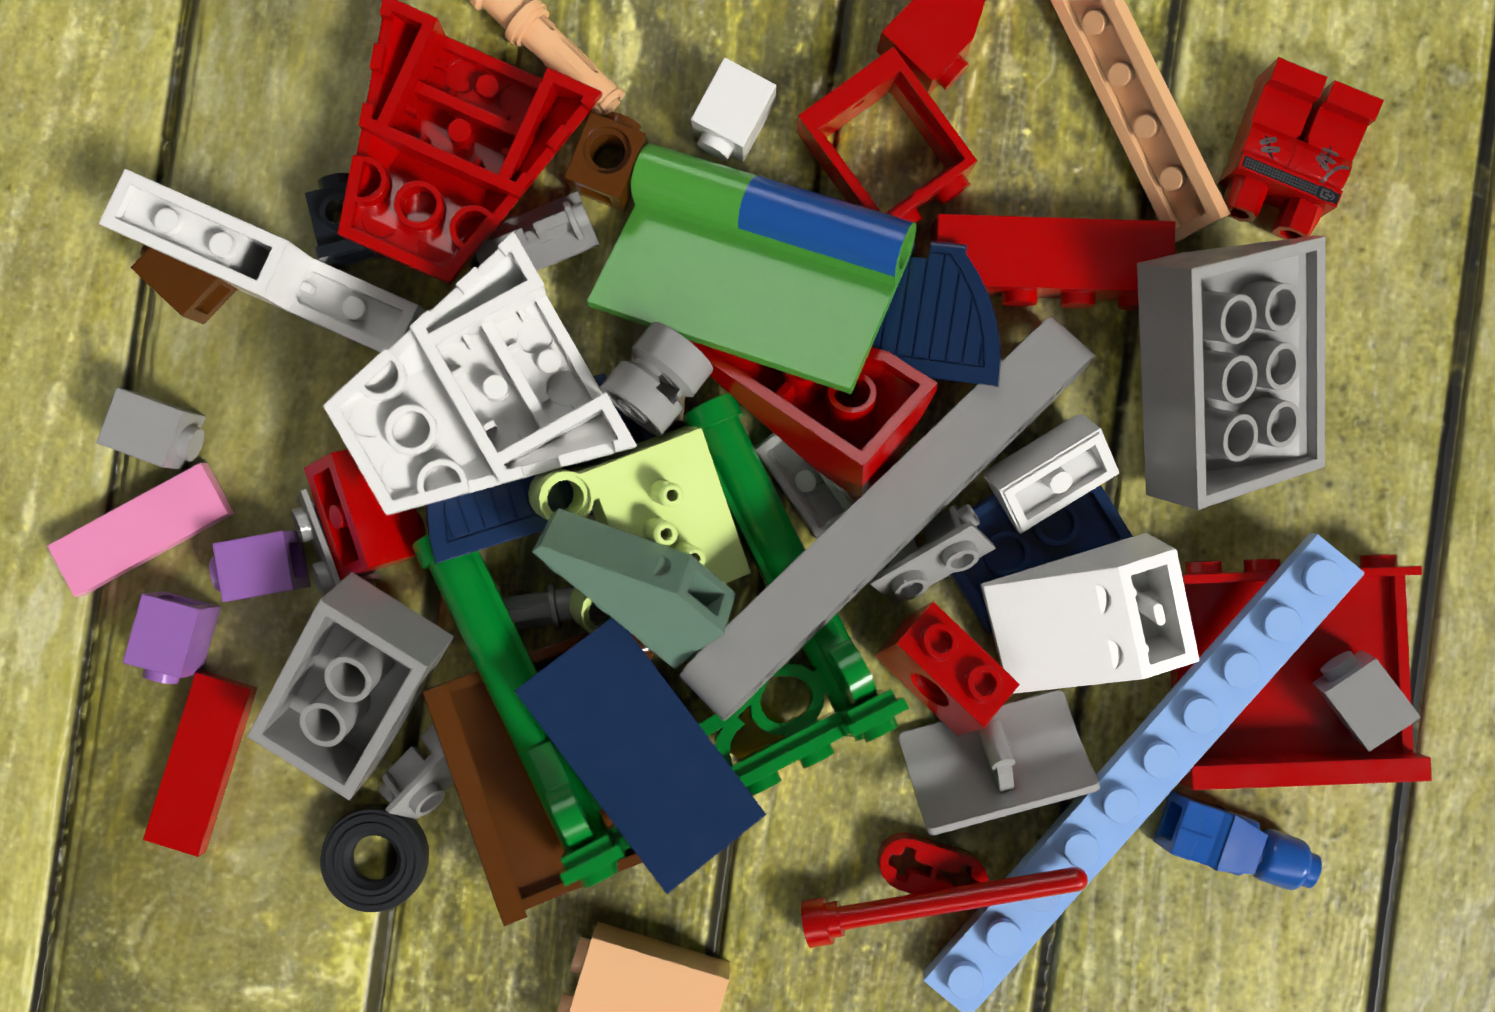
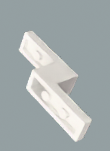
[99,169,424,353]

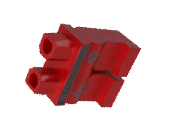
[1218,57,1384,240]

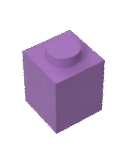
[209,531,311,602]
[123,591,221,684]

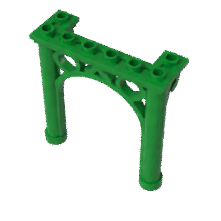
[412,393,910,889]

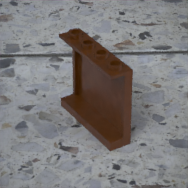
[422,632,653,927]

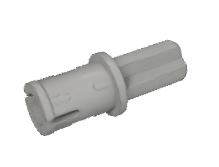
[502,583,609,630]

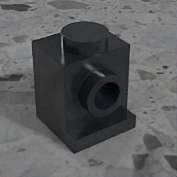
[305,173,386,269]

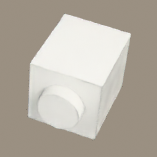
[691,57,777,162]

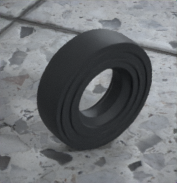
[320,804,429,912]

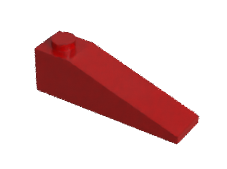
[689,340,938,499]

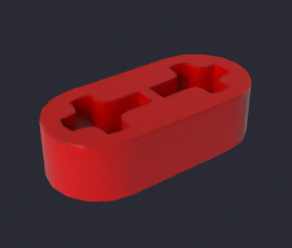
[877,832,988,894]

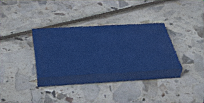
[515,618,767,894]

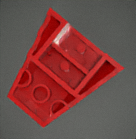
[338,0,603,285]

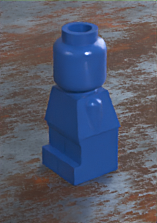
[1153,790,1322,890]

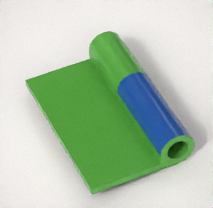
[587,143,916,394]

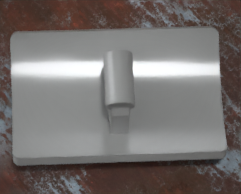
[898,690,1100,835]

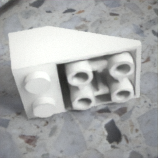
[981,533,1199,694]

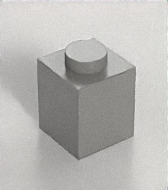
[96,387,206,470]
[1312,650,1421,752]

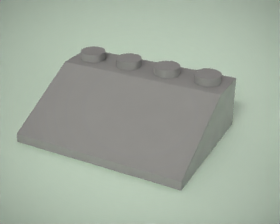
[1137,236,1325,510]

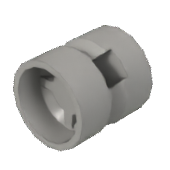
[601,322,713,436]

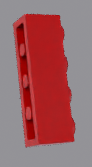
[930,214,1176,310]

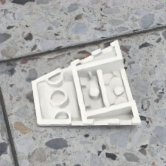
[323,231,637,515]

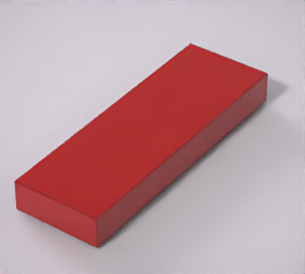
[143,671,258,857]

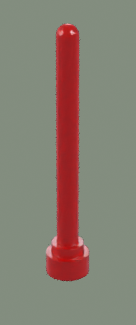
[801,867,1088,948]

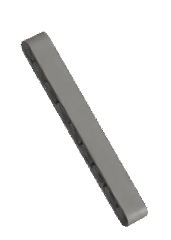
[679,316,1096,721]

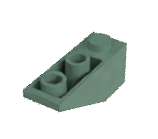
[532,508,736,669]

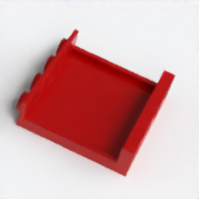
[1171,554,1432,790]

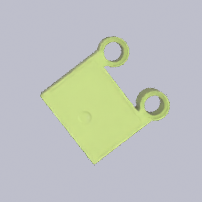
[528,426,751,634]

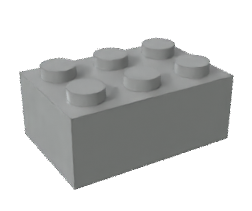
[247,572,454,801]

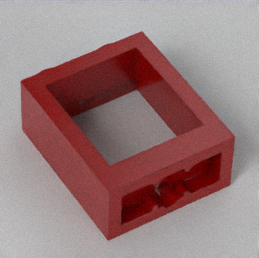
[796,46,977,225]

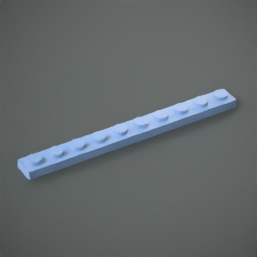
[923,532,1365,1012]

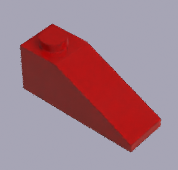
[876,0,986,94]

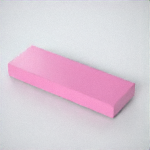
[47,463,235,597]

